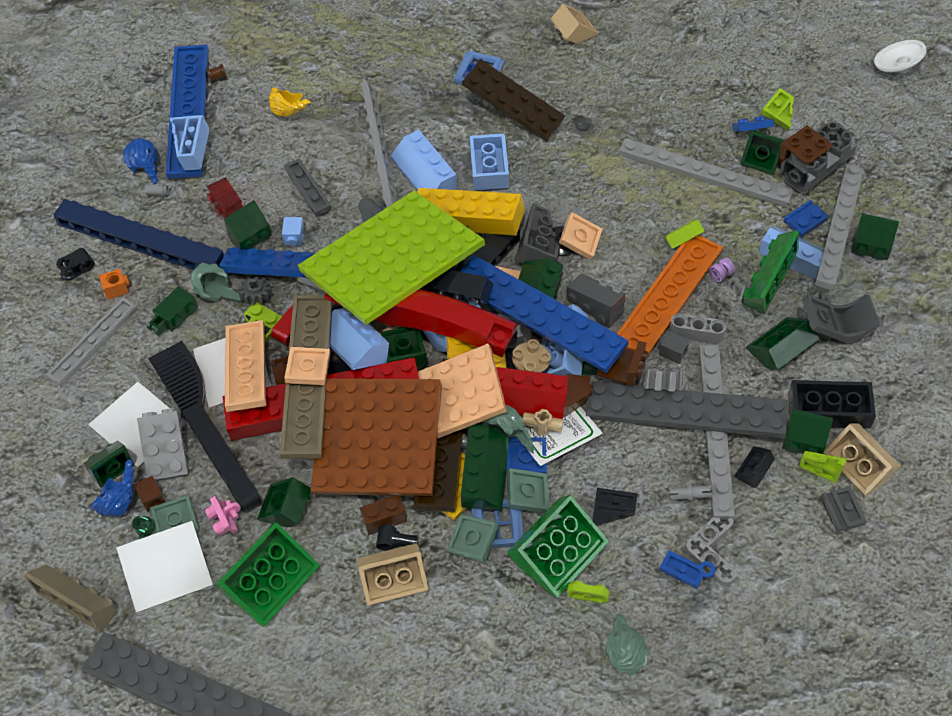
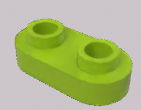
[567,581,610,603]

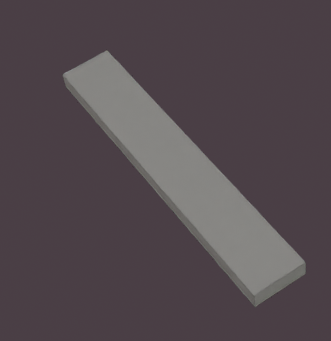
[45,297,138,387]

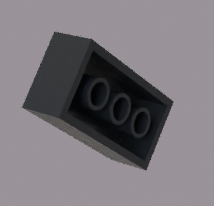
[788,380,876,428]

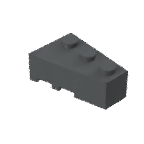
[566,273,626,328]

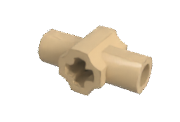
[522,409,563,435]

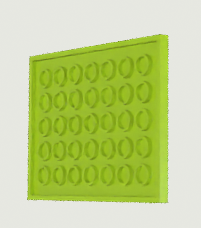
[297,190,485,325]

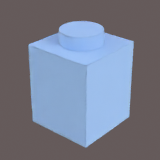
[282,217,304,246]

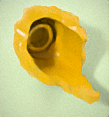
[269,87,310,117]

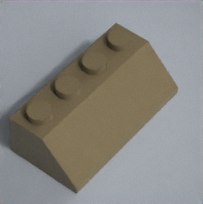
[25,564,117,633]

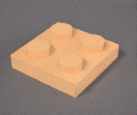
[559,212,602,260]
[284,347,330,385]

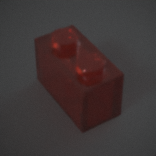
[206,177,243,218]

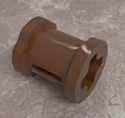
[206,64,227,83]

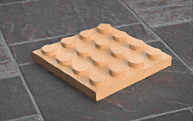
[418,344,507,439]

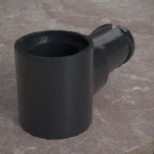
[376,524,418,551]

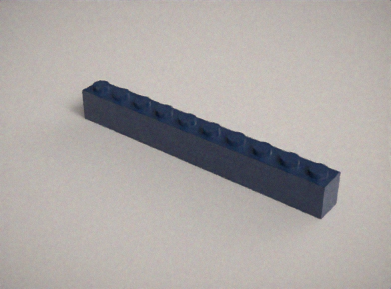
[53,199,224,270]

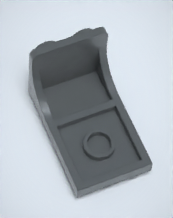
[802,294,880,345]

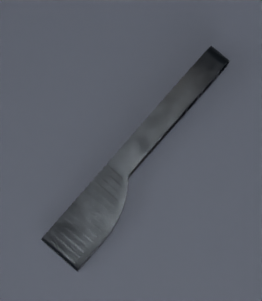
[148,341,262,513]

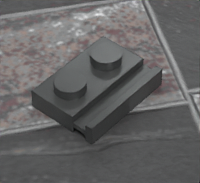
[821,486,867,532]

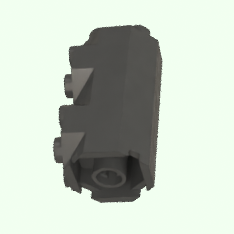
[780,122,857,193]

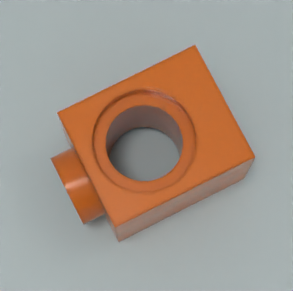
[99,269,130,300]

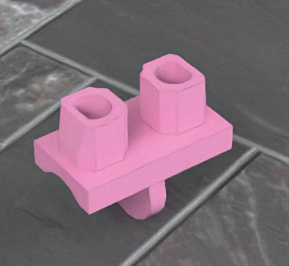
[205,496,241,536]

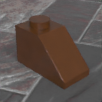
[563,374,593,417]

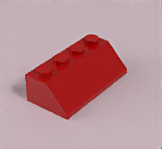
[496,367,568,419]

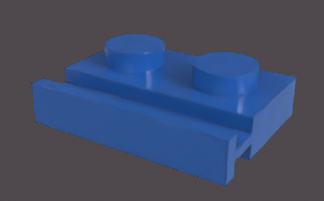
[732,116,774,132]
[783,200,829,238]

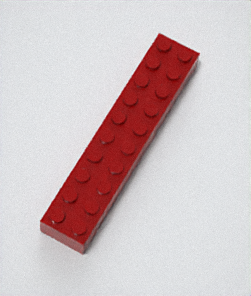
[222,357,419,441]

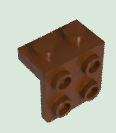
[779,125,832,165]
[597,341,648,387]

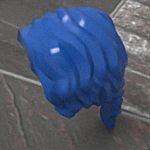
[123,138,158,184]
[91,460,134,517]

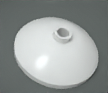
[874,40,927,73]

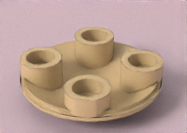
[512,339,551,373]

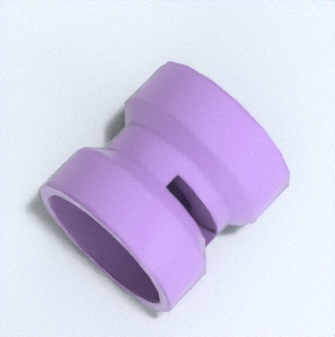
[709,257,735,282]

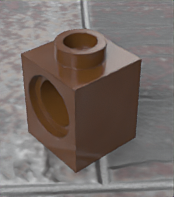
[134,476,165,512]

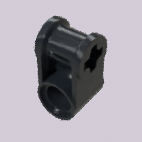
[56,248,95,281]

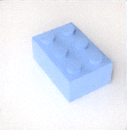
[470,134,509,190]

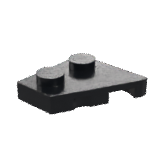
[592,488,638,526]

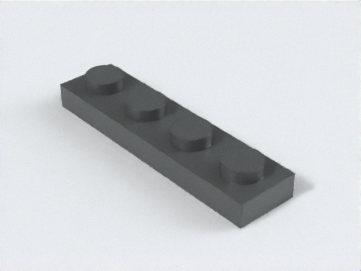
[284,158,332,217]

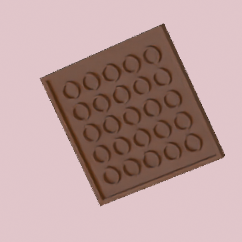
[311,379,441,496]

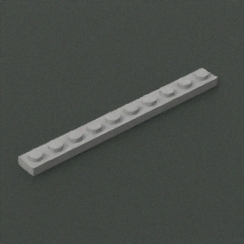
[361,80,398,209]
[619,138,793,207]
[815,164,864,290]
[699,345,735,520]

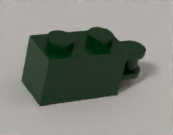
[147,286,198,336]

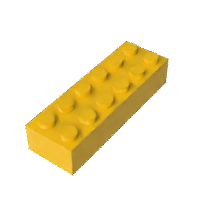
[417,188,525,236]

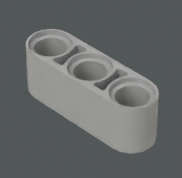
[669,313,726,344]

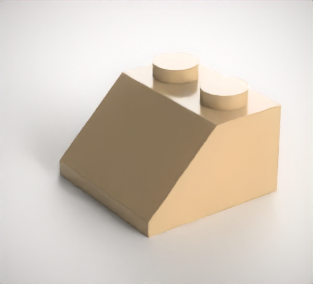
[551,3,599,44]

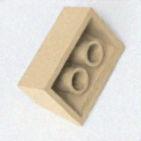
[824,423,901,496]
[356,543,429,606]

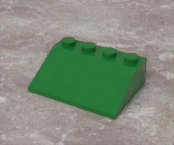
[742,230,799,314]
[507,495,609,598]
[214,522,320,627]

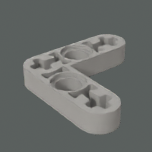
[685,517,736,586]

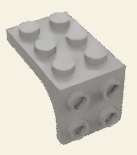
[137,408,189,480]

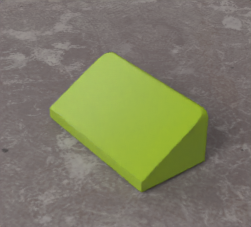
[665,219,704,248]

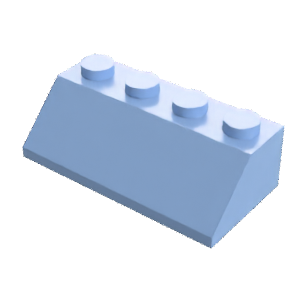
[390,130,457,191]
[759,226,824,280]
[541,304,588,376]
[329,307,389,370]

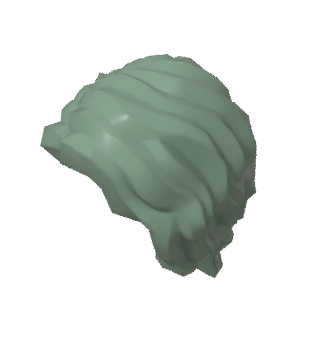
[190,262,243,302]
[481,405,535,452]
[606,613,649,676]

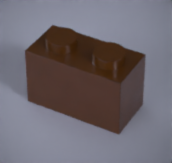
[360,495,407,535]

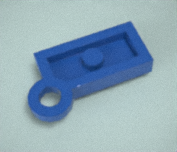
[659,550,716,589]

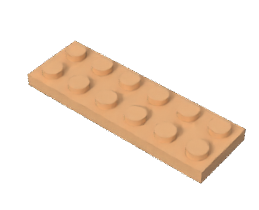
[225,320,266,412]

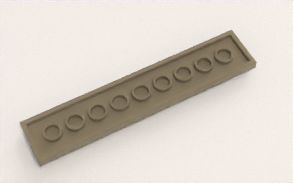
[280,295,332,459]

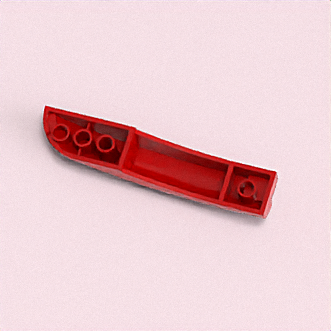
[324,289,517,357]

